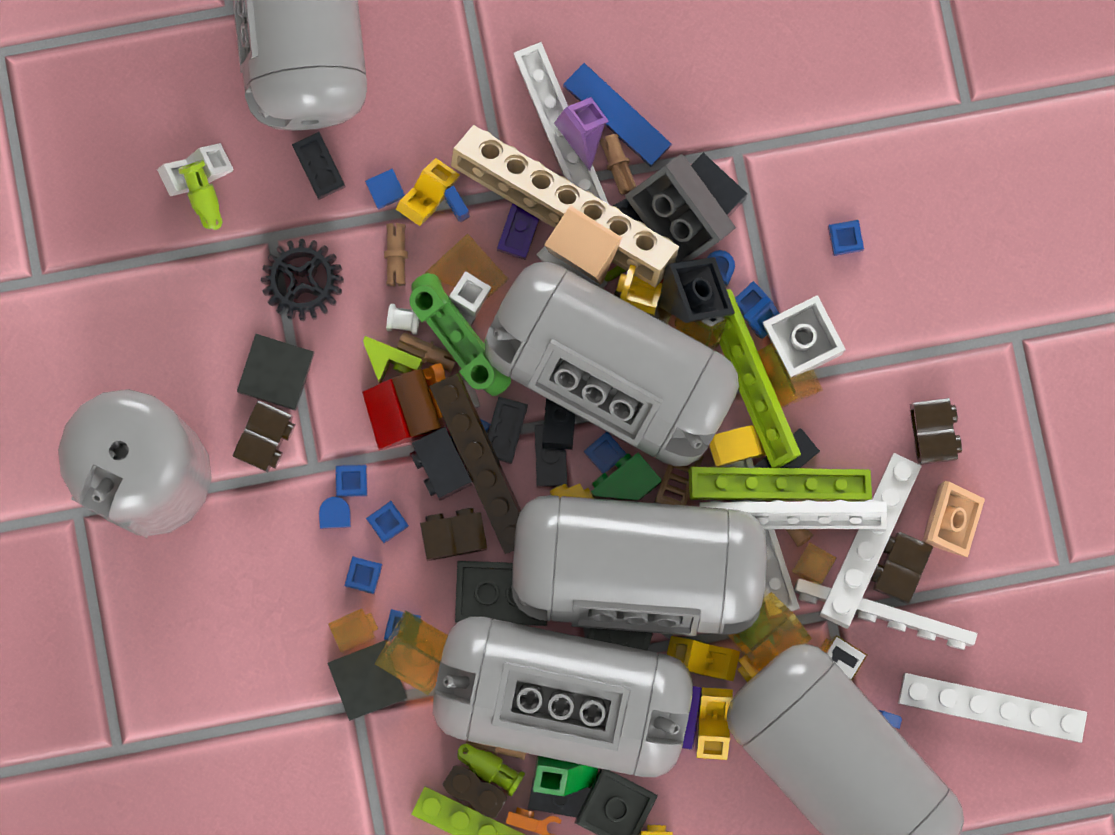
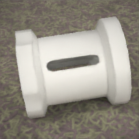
[386,304,420,335]

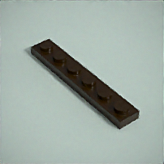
[429,373,521,554]

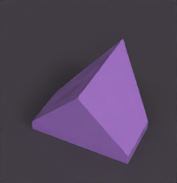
[554,97,609,171]

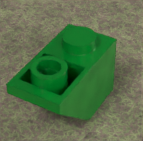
[591,452,662,502]
[533,755,598,796]

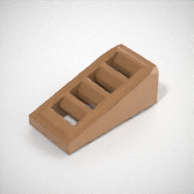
[654,456,704,506]

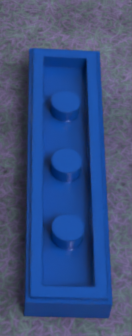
[563,63,672,167]

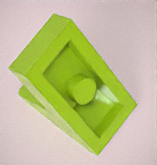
[363,336,423,384]

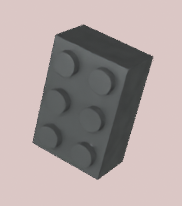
[625,154,736,263]

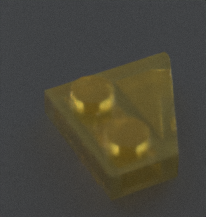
[425,233,509,299]

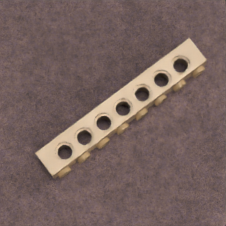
[451,125,679,288]

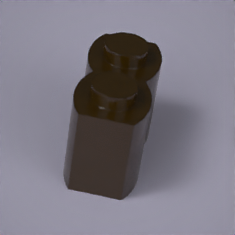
[910,398,962,465]
[233,400,296,473]
[420,508,487,561]
[871,532,933,604]
[442,766,508,818]

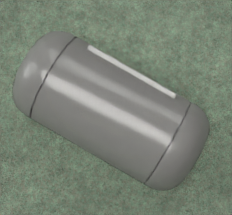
[233,0,367,131]
[484,262,739,466]
[58,389,212,538]
[512,495,767,636]
[433,617,693,777]
[727,643,964,835]

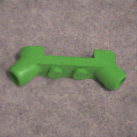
[409,273,511,396]

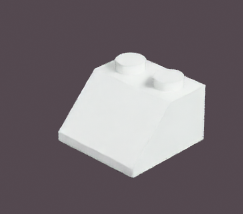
[763,295,846,378]

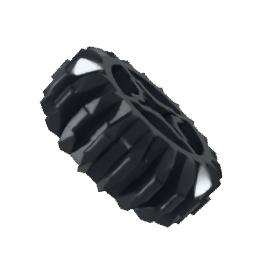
[261,239,344,321]

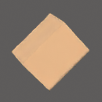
[544,206,622,285]
[922,481,985,557]

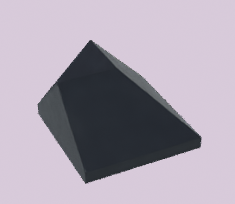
[658,257,735,323]

